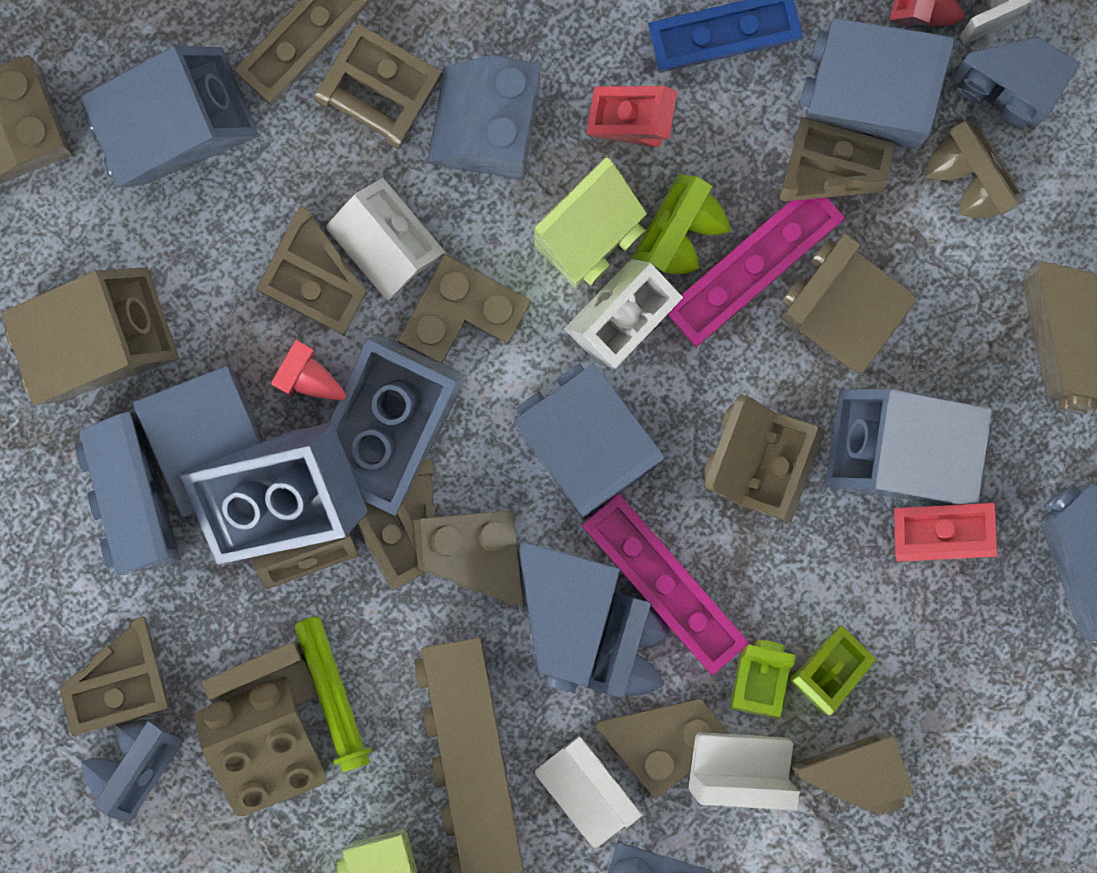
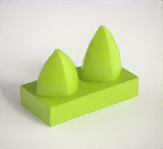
[631,174,731,274]

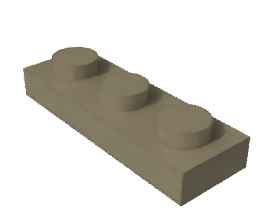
[234,0,372,107]

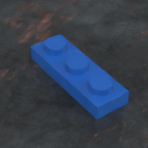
[647,0,803,73]

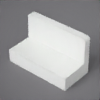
[959,0,1031,45]
[326,178,445,300]
[688,732,800,810]
[535,735,642,848]

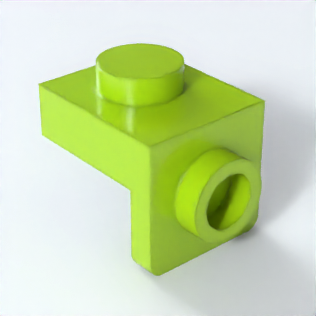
[729,640,796,719]

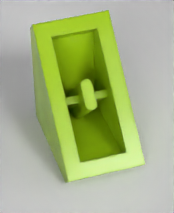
[788,625,877,716]

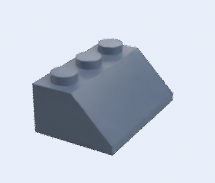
[75,411,181,575]

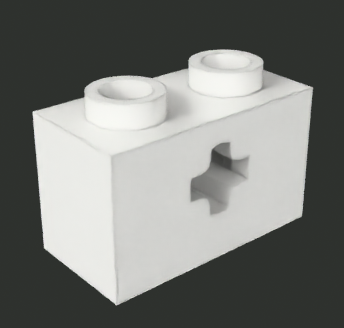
[564,259,683,369]

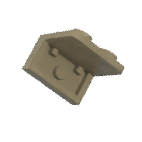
[781,233,915,373]
[705,394,825,523]
[194,676,326,816]

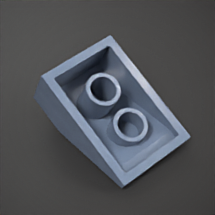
[329,333,466,516]
[180,422,368,565]

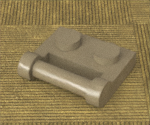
[314,23,443,150]

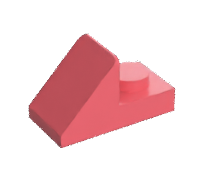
[586,86,678,147]

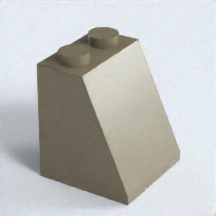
[1023,261,1097,415]
[1,267,180,406]

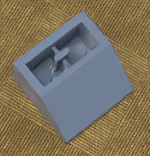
[951,37,1081,130]

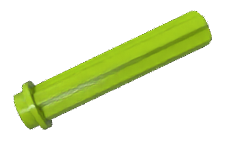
[295,616,372,773]

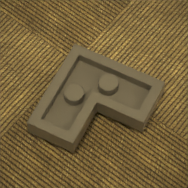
[398,254,531,364]

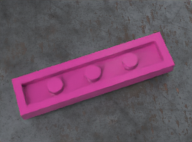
[667,198,845,348]
[582,494,749,676]

